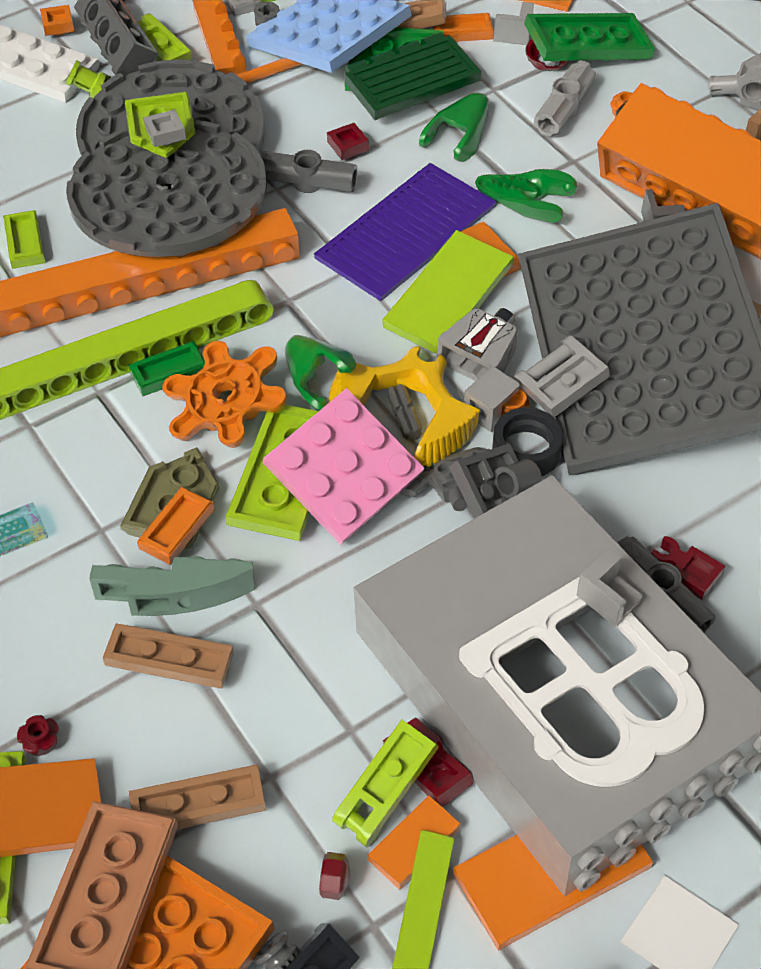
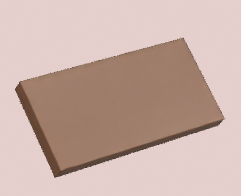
[24,801,179,969]

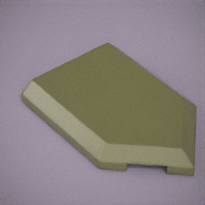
[120,447,220,549]

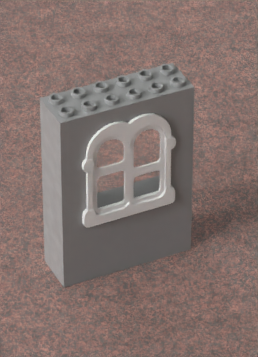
[353,475,761,897]

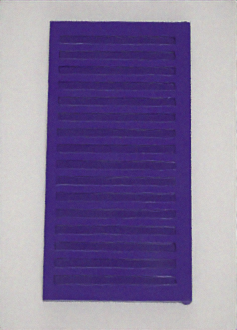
[314,163,496,301]

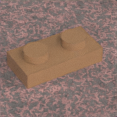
[397,0,447,29]

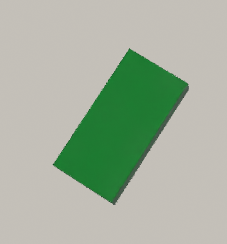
[128,341,205,397]

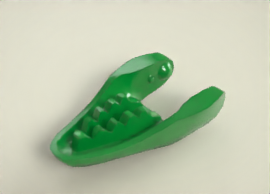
[419,92,489,162]
[475,169,578,223]
[285,335,356,411]

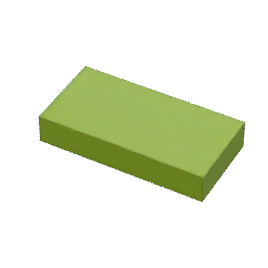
[3,210,45,269]

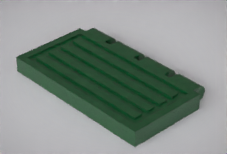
[344,32,481,120]

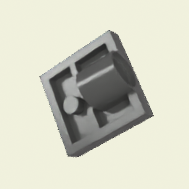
[449,443,542,519]

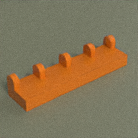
[192,0,246,75]

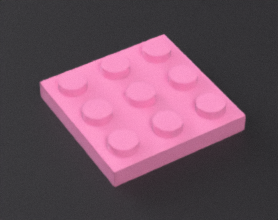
[263,388,425,545]

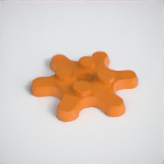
[162,341,287,448]

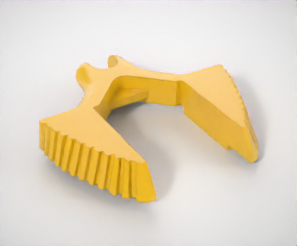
[328,346,480,467]

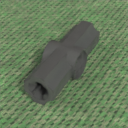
[260,150,357,193]
[617,536,716,634]

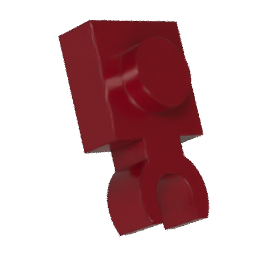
[651,536,726,600]

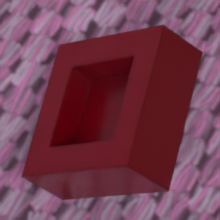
[327,122,369,160]

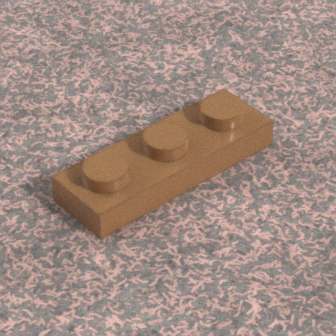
[102,623,234,689]
[129,764,266,829]

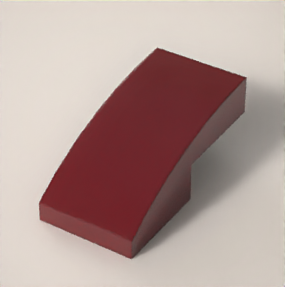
[383,717,474,807]

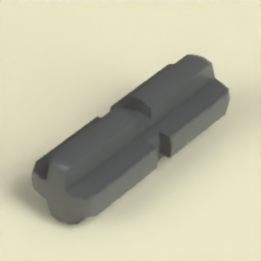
[388,384,422,441]

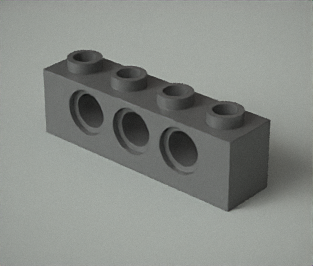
[74,0,158,76]

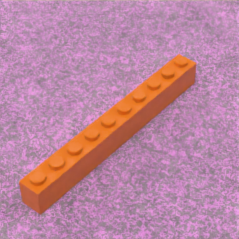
[0,208,300,337]

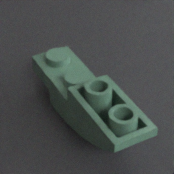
[89,556,256,616]

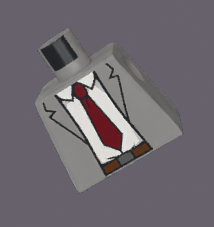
[437,308,518,381]

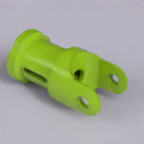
[65,60,112,98]

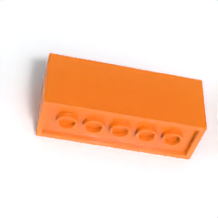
[597,83,761,260]

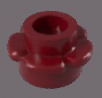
[17,715,59,756]

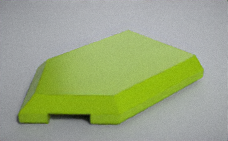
[125,92,195,158]

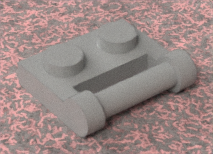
[512,335,610,417]

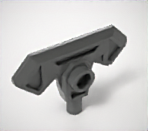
[399,447,490,511]

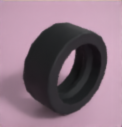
[492,407,563,477]

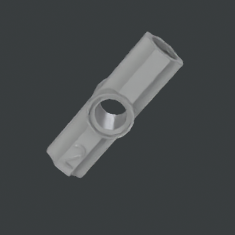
[534,60,596,137]

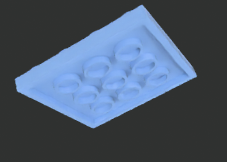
[246,0,412,73]

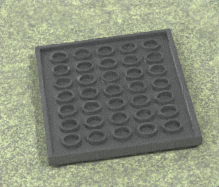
[518,203,761,475]

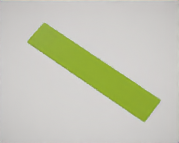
[392,830,454,969]

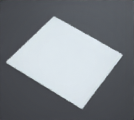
[620,875,739,969]

